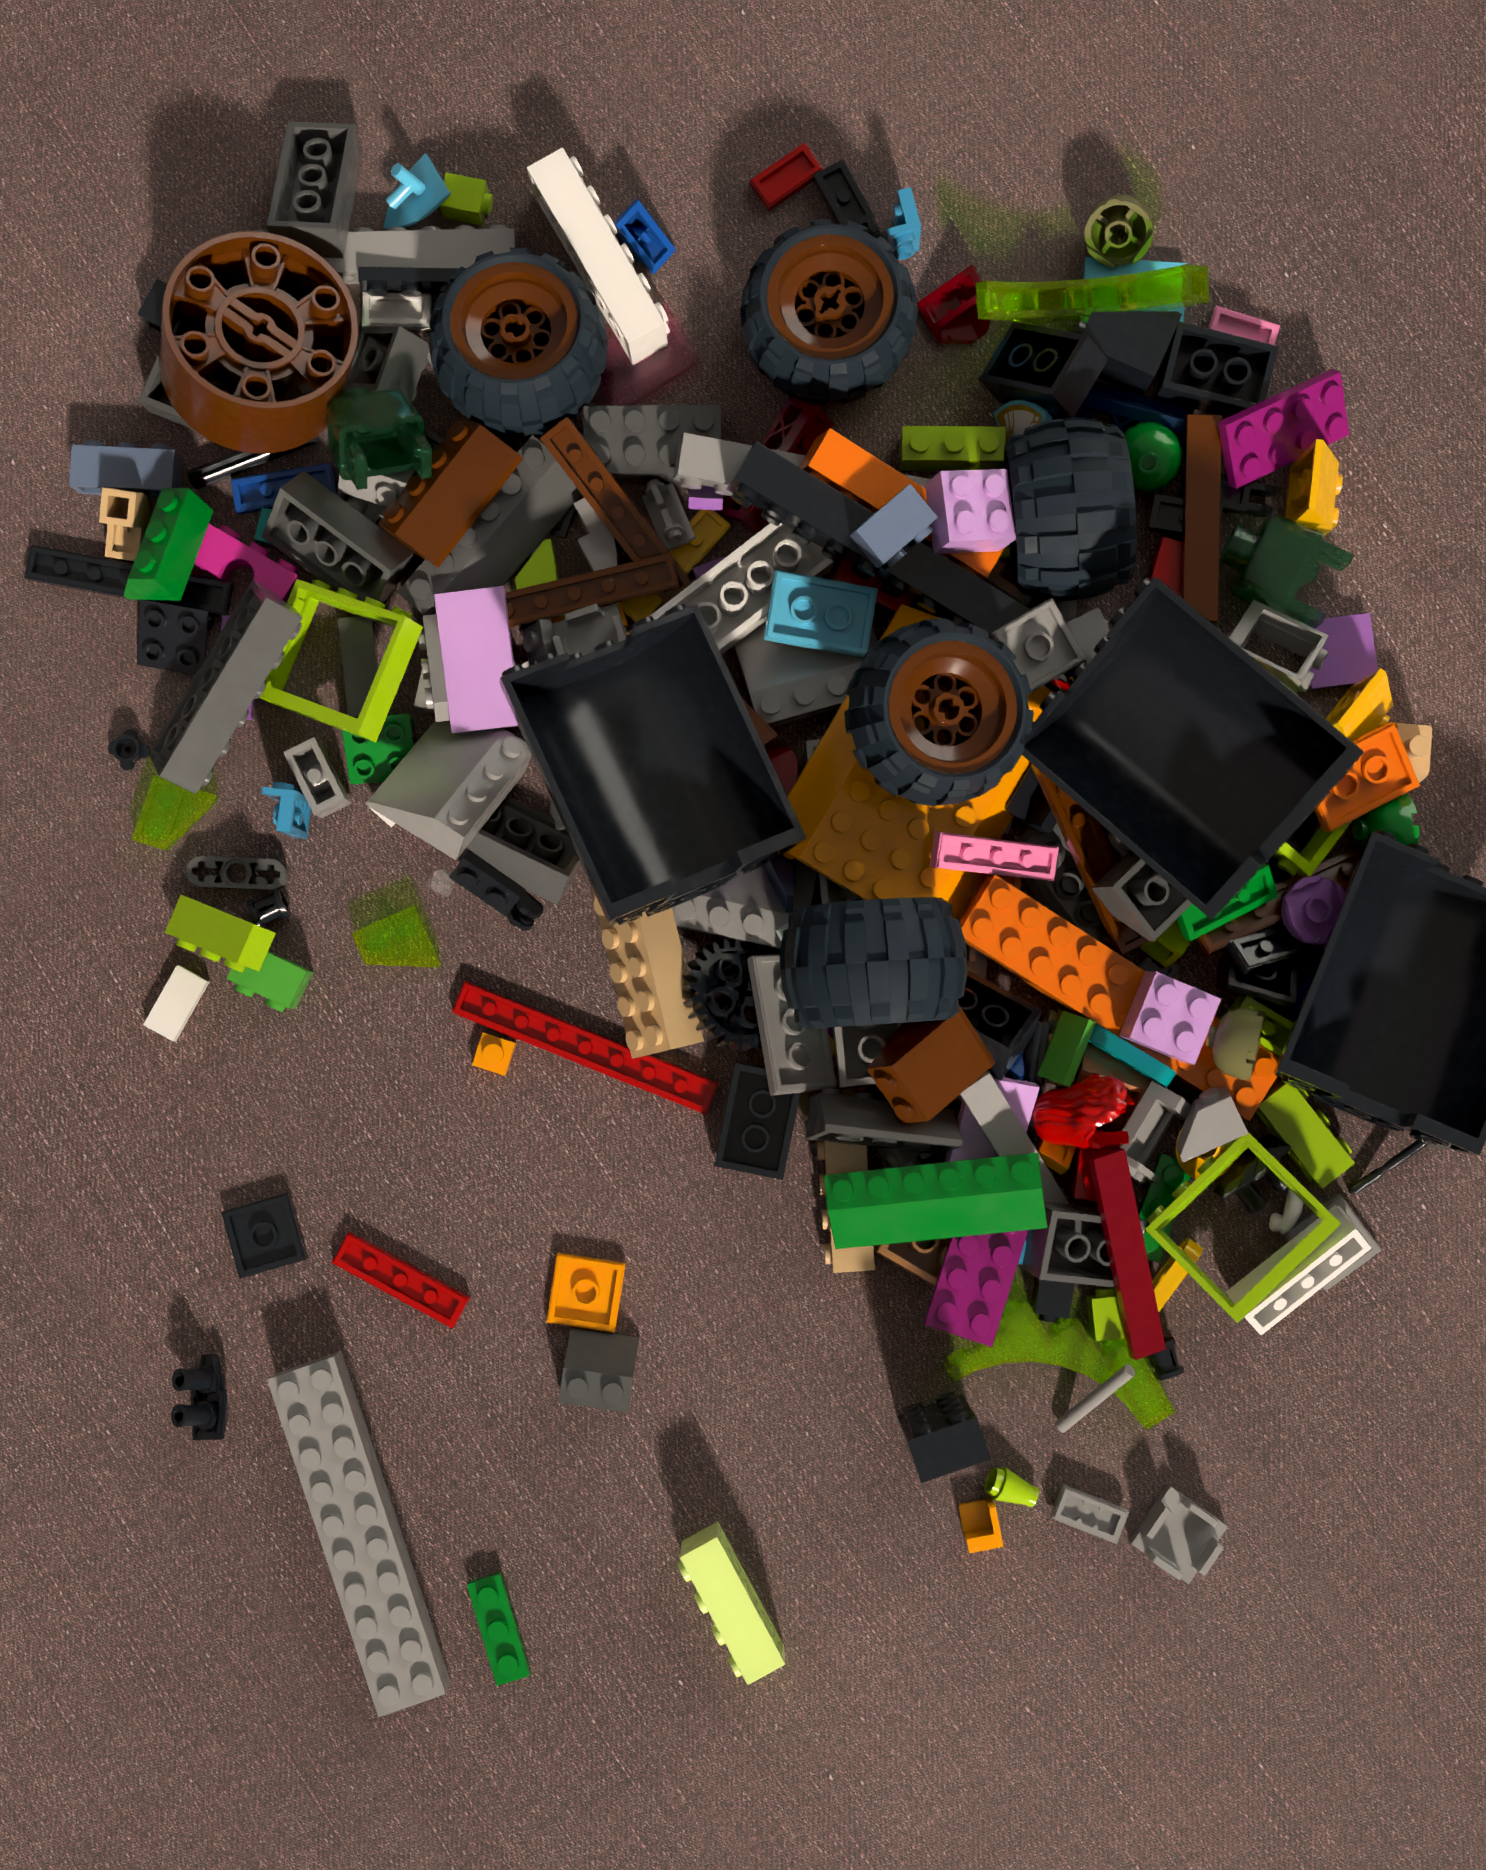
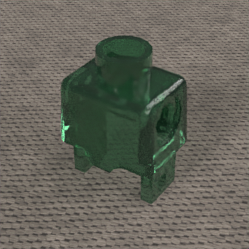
[326,388,432,490]
[1219,514,1354,629]

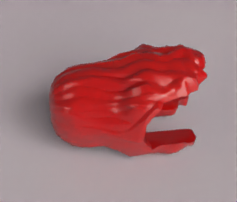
[1031,1072,1134,1151]

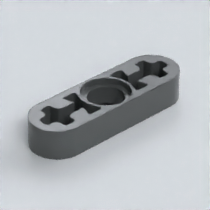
[186,856,289,891]

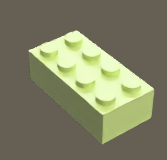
[677,1522,785,1685]

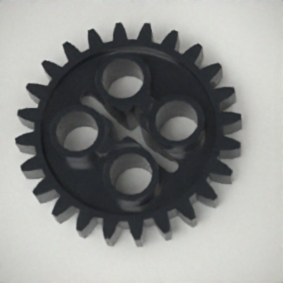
[681,938,763,1051]

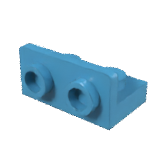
[886,187,921,260]
[261,782,311,839]

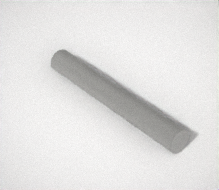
[1055,1364,1135,1433]

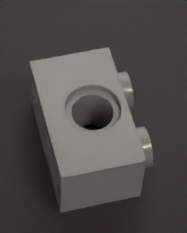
[283,737,352,818]

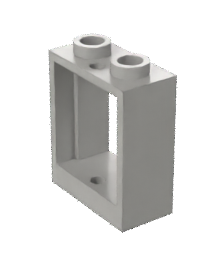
[1229,600,1329,694]

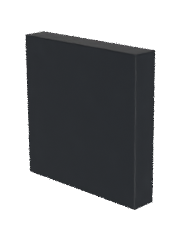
[221,1192,308,1279]

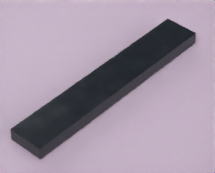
[24,545,234,617]

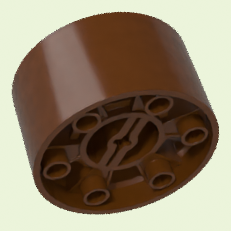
[159,231,358,454]

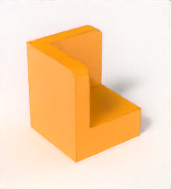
[958,1498,1004,1553]

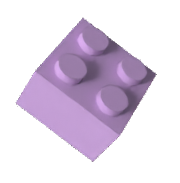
[925,469,1016,554]
[1119,971,1221,1065]

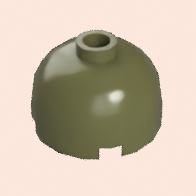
[1084,194,1153,268]
[1206,1008,1266,1081]

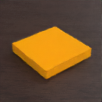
[546,1252,626,1333]

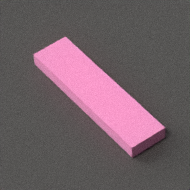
[929,831,1059,881]

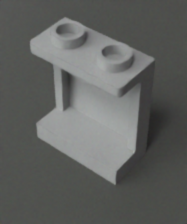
[1111,1081,1191,1184]

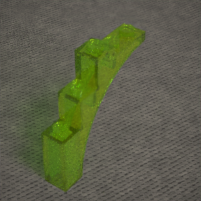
[976,264,1210,326]
[943,1299,1176,1430]

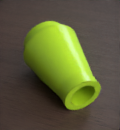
[984,1466,1039,1508]

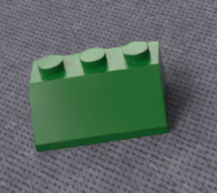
[124,488,214,601]

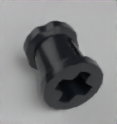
[246,888,291,928]
[1151,1337,1184,1380]

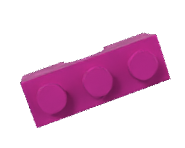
[194,524,302,602]

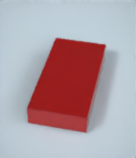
[749,142,824,211]

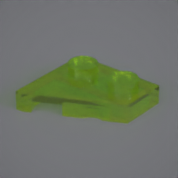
[131,775,219,851]
[351,905,443,968]

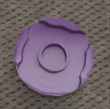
[1281,875,1345,946]

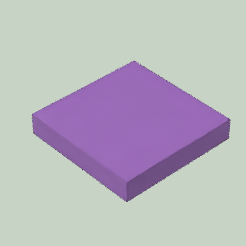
[1302,613,1378,690]

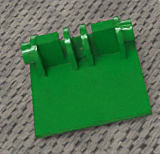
[342,713,414,785]

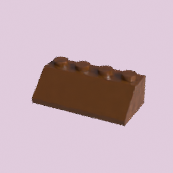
[378,415,524,568]

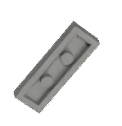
[418,614,450,722]

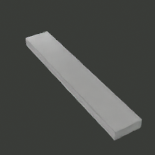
[960,1071,1069,1204]

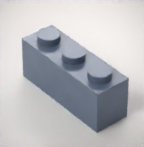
[69,440,183,498]

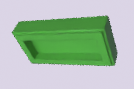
[1037,1011,1096,1087]

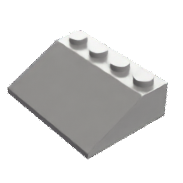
[734,624,878,728]
[366,717,532,860]
[672,859,817,950]

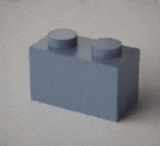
[849,484,938,568]

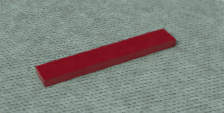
[1088,1147,1166,1360]

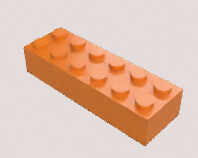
[799,428,1004,579]

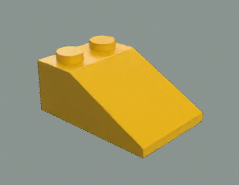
[1283,439,1343,538]
[1325,668,1393,741]

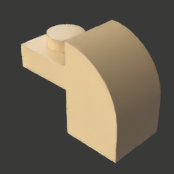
[99,487,150,561]

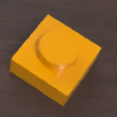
[472,1032,517,1076]
[1036,1138,1076,1175]

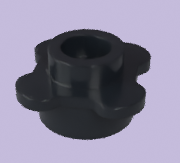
[108,729,150,770]

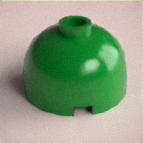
[1123,422,1182,492]
[1353,793,1419,849]

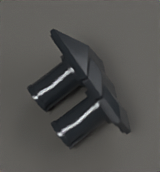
[1214,1134,1291,1214]
[171,1354,229,1440]

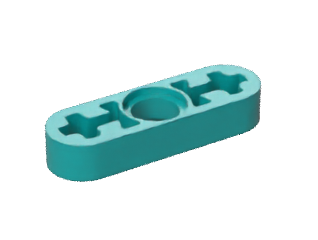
[1089,1024,1176,1088]

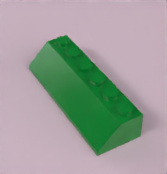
[824,1153,1048,1250]

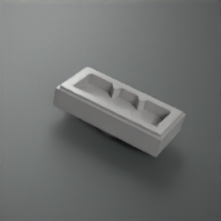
[1050,1483,1129,1544]

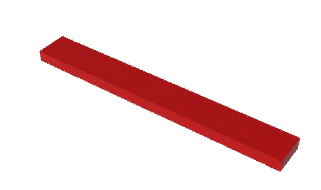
[452,980,719,1115]

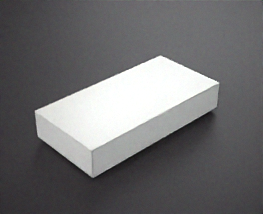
[362,292,432,331]
[143,965,210,1042]

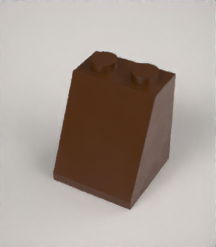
[867,1007,995,1124]

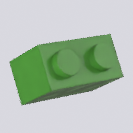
[226,951,314,1012]

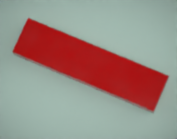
[331,1231,470,1329]

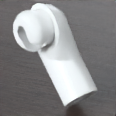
[1269,1188,1303,1235]

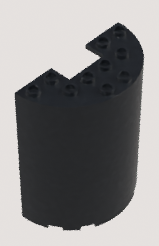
[1022,576,1364,920]
[499,604,806,926]
[1274,830,1486,1155]

